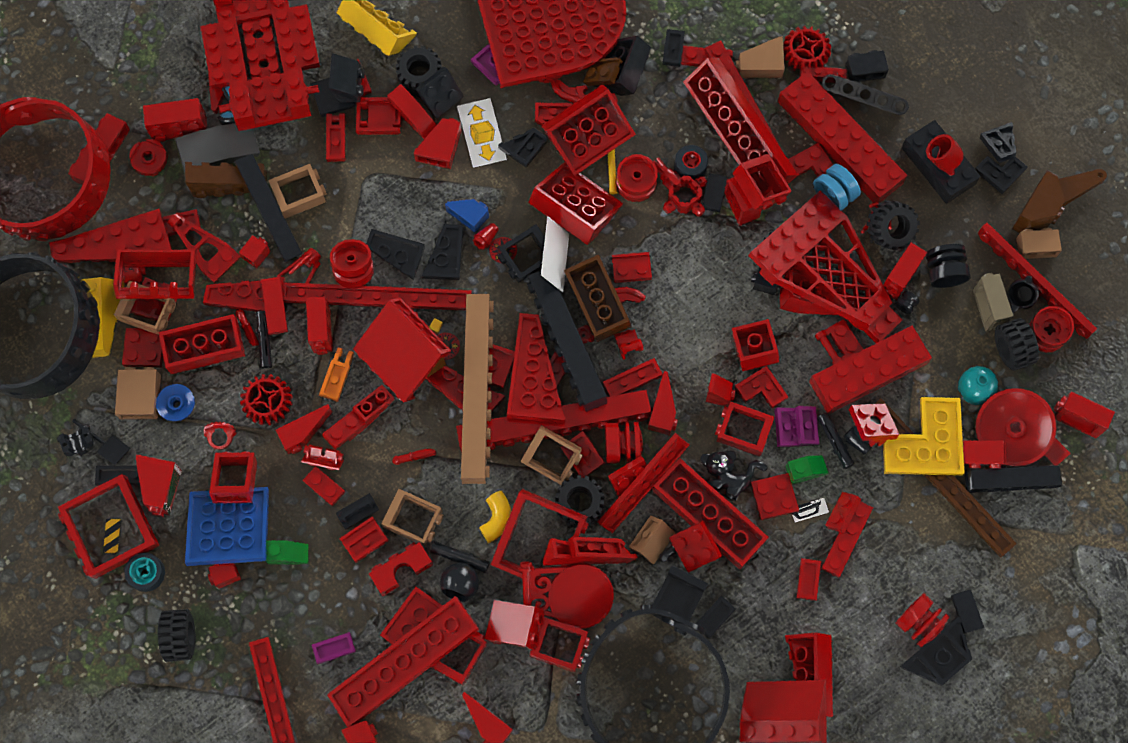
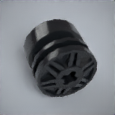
[926,244,971,288]

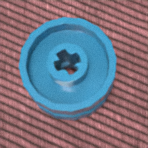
[813,164,861,211]

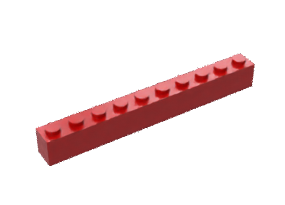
[456,390,651,453]

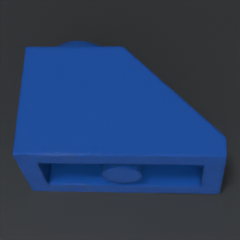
[445,199,489,233]

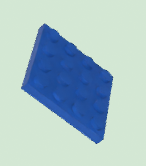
[185,487,269,566]

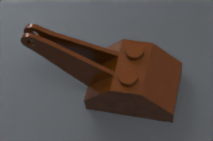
[1012,169,1107,233]

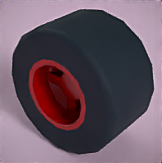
[674,145,708,180]

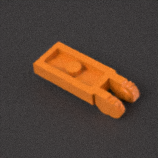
[319,347,354,402]

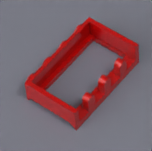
[113,249,196,299]

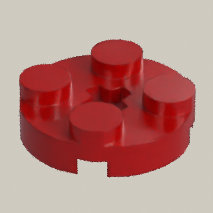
[129,139,168,176]

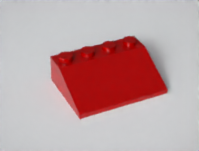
[541,84,636,176]
[528,162,623,245]
[740,680,827,743]

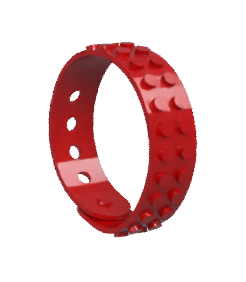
[0,97,111,241]

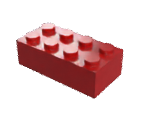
[158,314,246,374]

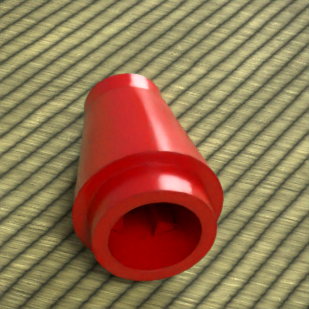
[473,223,499,250]

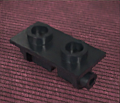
[336,493,379,530]

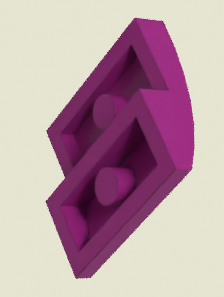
[774,406,819,447]

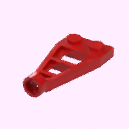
[167,212,241,283]

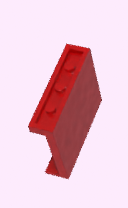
[353,297,451,402]

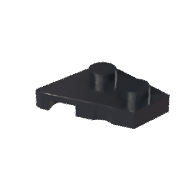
[980,122,1016,163]
[498,128,549,168]

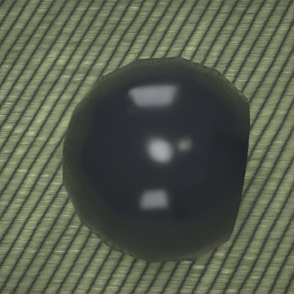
[439,563,479,602]

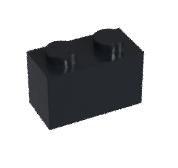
[845,50,889,83]

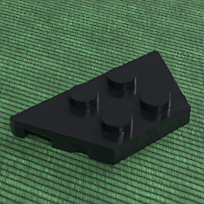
[900,616,972,686]

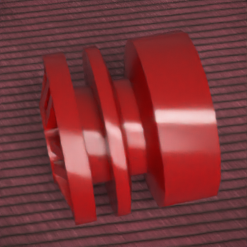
[1029,306,1074,353]
[605,422,643,464]
[895,593,950,647]

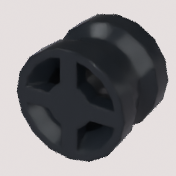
[895,291,920,314]

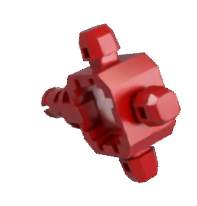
[653,157,707,216]

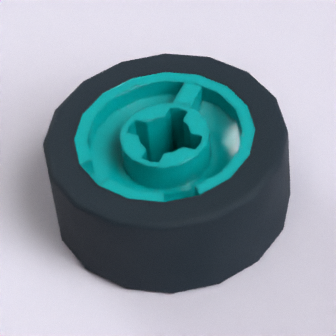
[124,552,165,592]

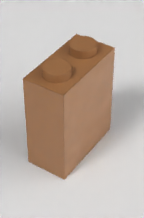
[115,367,161,419]

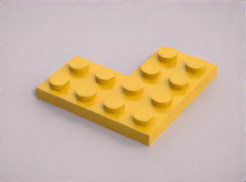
[883,397,964,475]

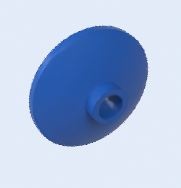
[156,384,195,422]

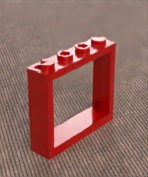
[58,474,160,579]
[490,489,589,587]

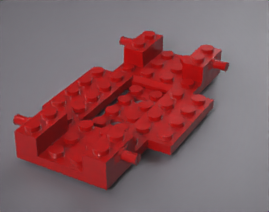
[200,0,320,131]

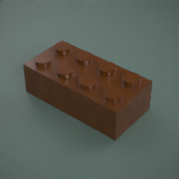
[564,254,631,342]

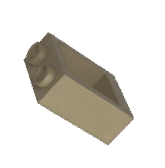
[973,273,1013,332]

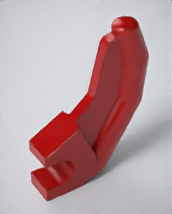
[551,79,587,103]
[615,286,646,303]

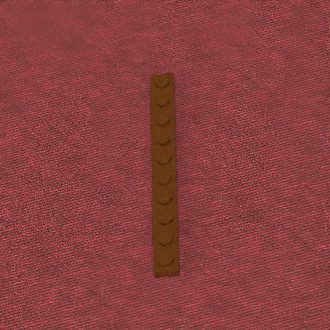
[875,398,1017,558]

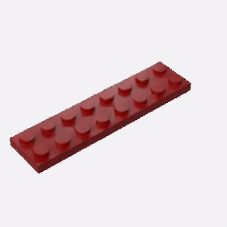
[327,596,480,727]

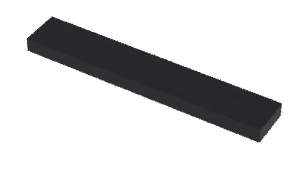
[235,154,302,262]

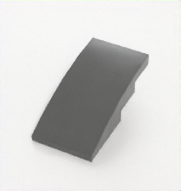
[175,123,260,172]

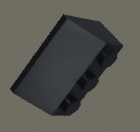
[595,36,652,96]

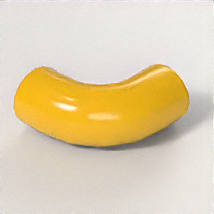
[479,490,511,544]

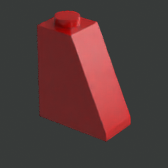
[414,118,462,169]

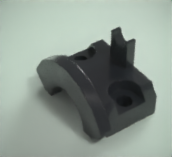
[57,424,94,457]

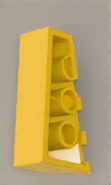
[336,0,417,56]
[82,277,125,358]

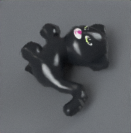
[700,450,768,501]

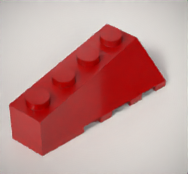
[785,632,833,717]

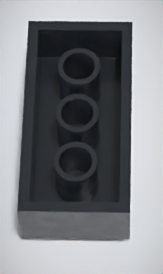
[901,120,981,204]

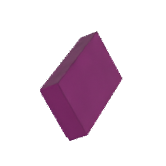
[312,632,356,665]

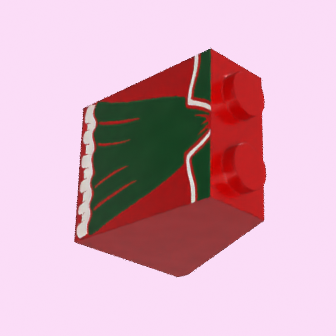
[136,454,182,517]

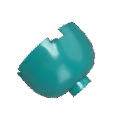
[958,366,998,405]

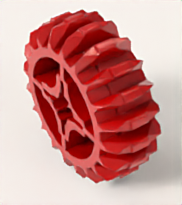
[783,25,831,72]
[240,374,293,426]

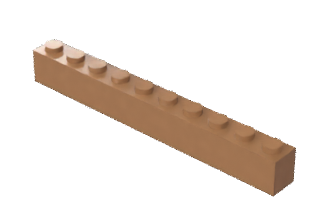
[461,294,494,484]

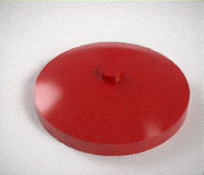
[976,388,1056,467]

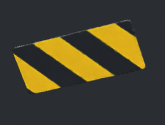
[103,519,121,553]

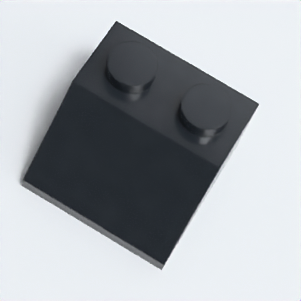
[329,54,365,103]

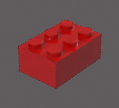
[143,98,208,142]

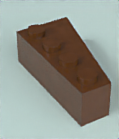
[185,162,267,198]

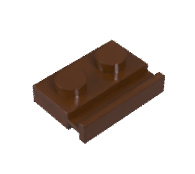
[583,57,623,86]

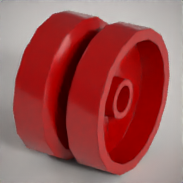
[616,154,658,202]
[330,239,374,288]

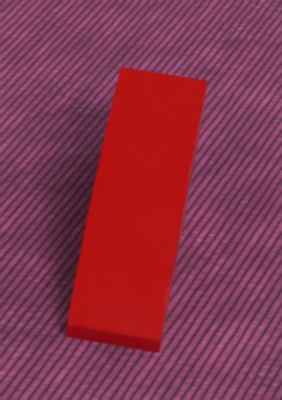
[387,84,436,139]

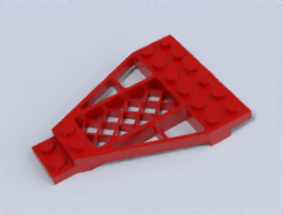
[748,190,903,343]

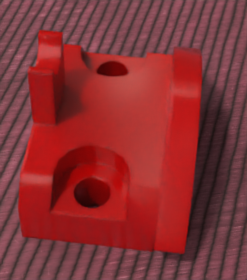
[614,329,644,360]

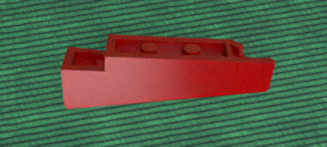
[543,537,638,565]

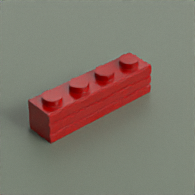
[800,66,847,83]

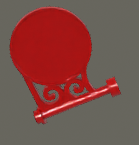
[518,561,614,629]

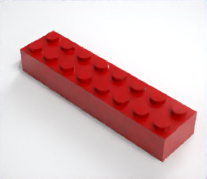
[683,58,798,198]
[778,71,908,203]

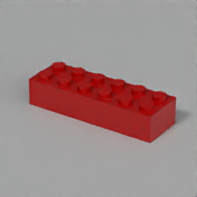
[809,325,932,414]
[652,458,769,570]

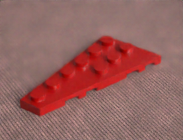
[50,209,172,263]
[507,313,565,423]

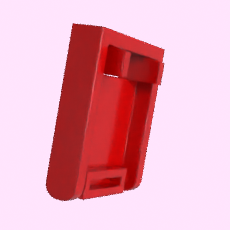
[356,97,401,135]

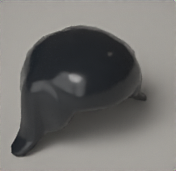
[1007,276,1039,313]

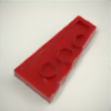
[203,277,285,312]
[425,366,505,412]

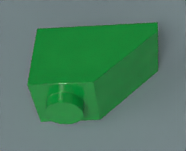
[785,455,829,485]
[266,540,309,564]

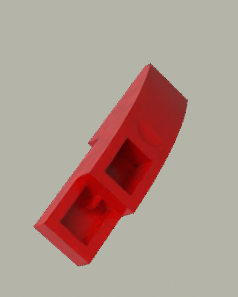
[323,385,395,450]

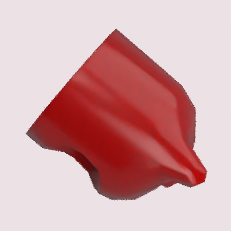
[926,134,963,176]

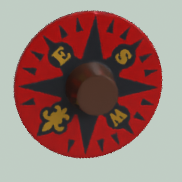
[489,237,517,263]
[437,333,460,360]

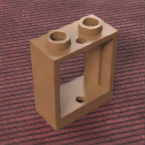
[268,164,327,219]
[114,281,176,335]
[521,425,583,485]
[381,489,444,547]

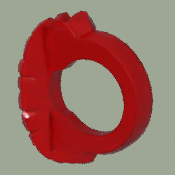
[203,422,236,450]

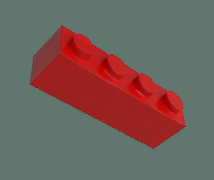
[68,113,130,185]

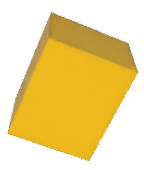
[429,318,443,334]

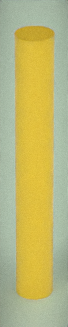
[608,149,617,195]

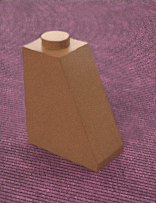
[735,37,784,78]

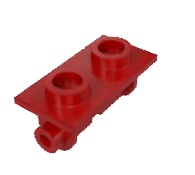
[301,444,344,470]

